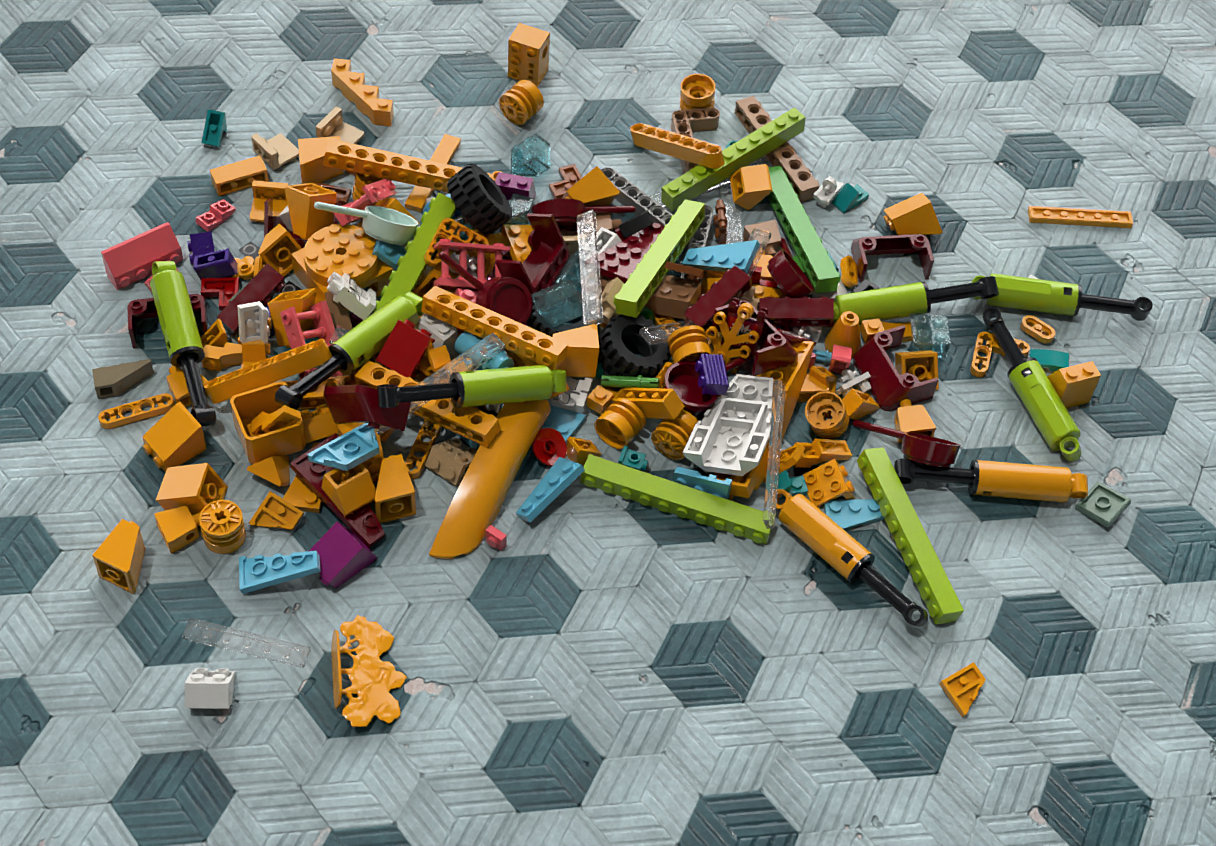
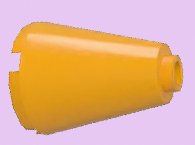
[824,311,861,359]

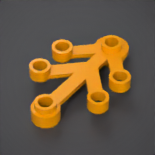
[706,303,759,364]

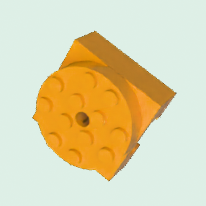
[291,224,393,311]

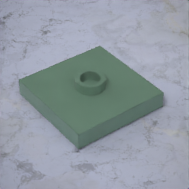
[1075,481,1131,528]

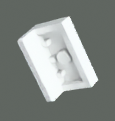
[237,301,270,344]

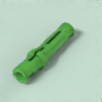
[601,375,660,388]

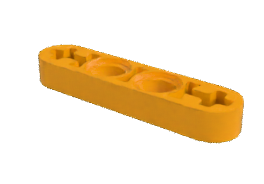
[98,393,175,429]
[405,419,442,479]

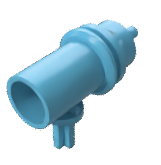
[455,331,514,370]

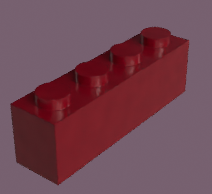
[217,264,285,336]
[684,266,752,333]
[759,297,834,327]

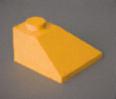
[258,224,302,277]

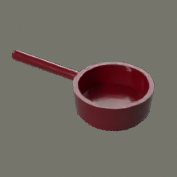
[531,198,636,231]
[767,238,815,298]
[438,252,533,325]
[662,354,754,416]
[853,420,961,467]

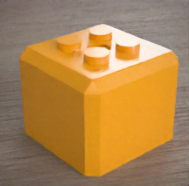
[230,381,306,464]

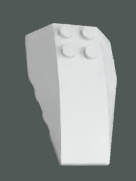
[683,374,774,476]

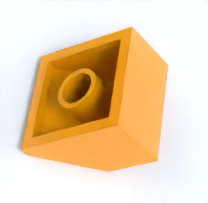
[895,350,939,390]

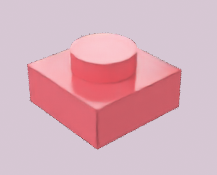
[486,525,507,551]

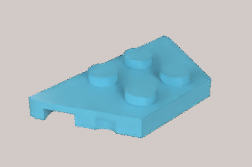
[307,423,380,471]

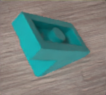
[201,109,227,147]
[832,183,869,214]
[765,470,808,500]

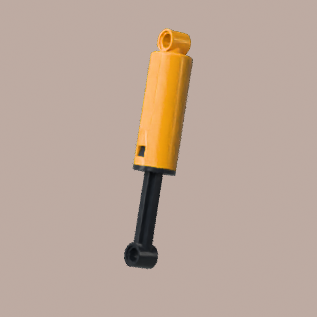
[894,459,1088,502]
[770,489,928,627]

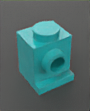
[618,446,648,472]

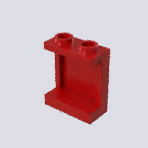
[376,319,435,380]

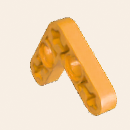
[424,218,489,267]
[970,332,1030,378]

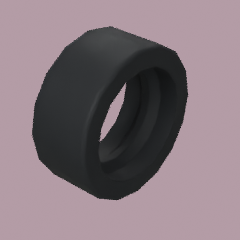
[618,210,654,238]

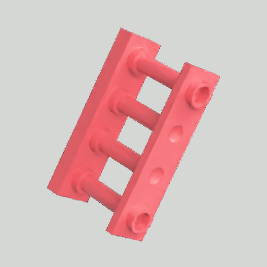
[332,178,397,226]
[434,239,510,292]
[280,301,344,379]

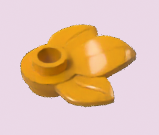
[223,256,255,280]

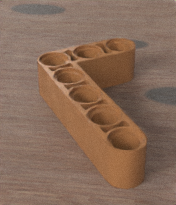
[671,107,720,174]

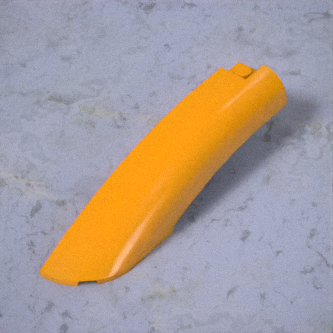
[429,399,551,559]

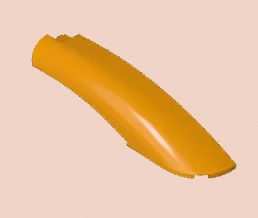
[714,341,814,500]

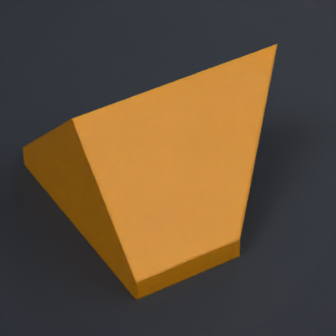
[809,365,838,394]
[247,456,290,486]

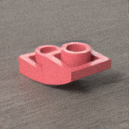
[195,199,236,232]

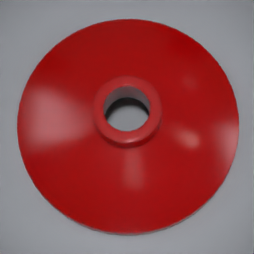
[532,428,567,466]

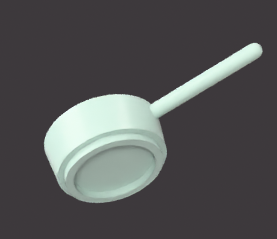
[314,202,418,245]

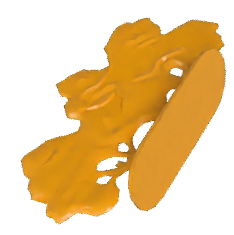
[331,615,407,727]

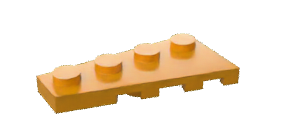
[283,442,322,513]

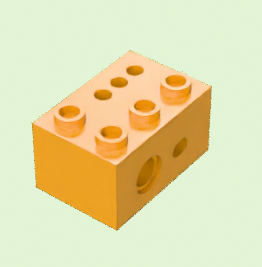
[508,23,550,86]

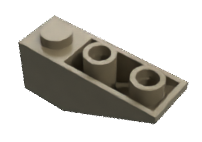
[92,359,154,399]

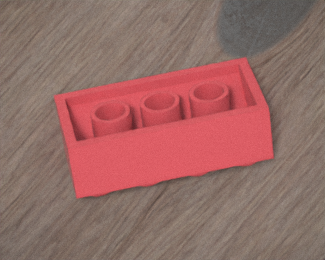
[101,222,183,290]

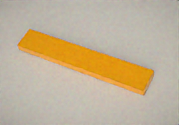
[405,134,461,212]
[1028,206,1133,228]

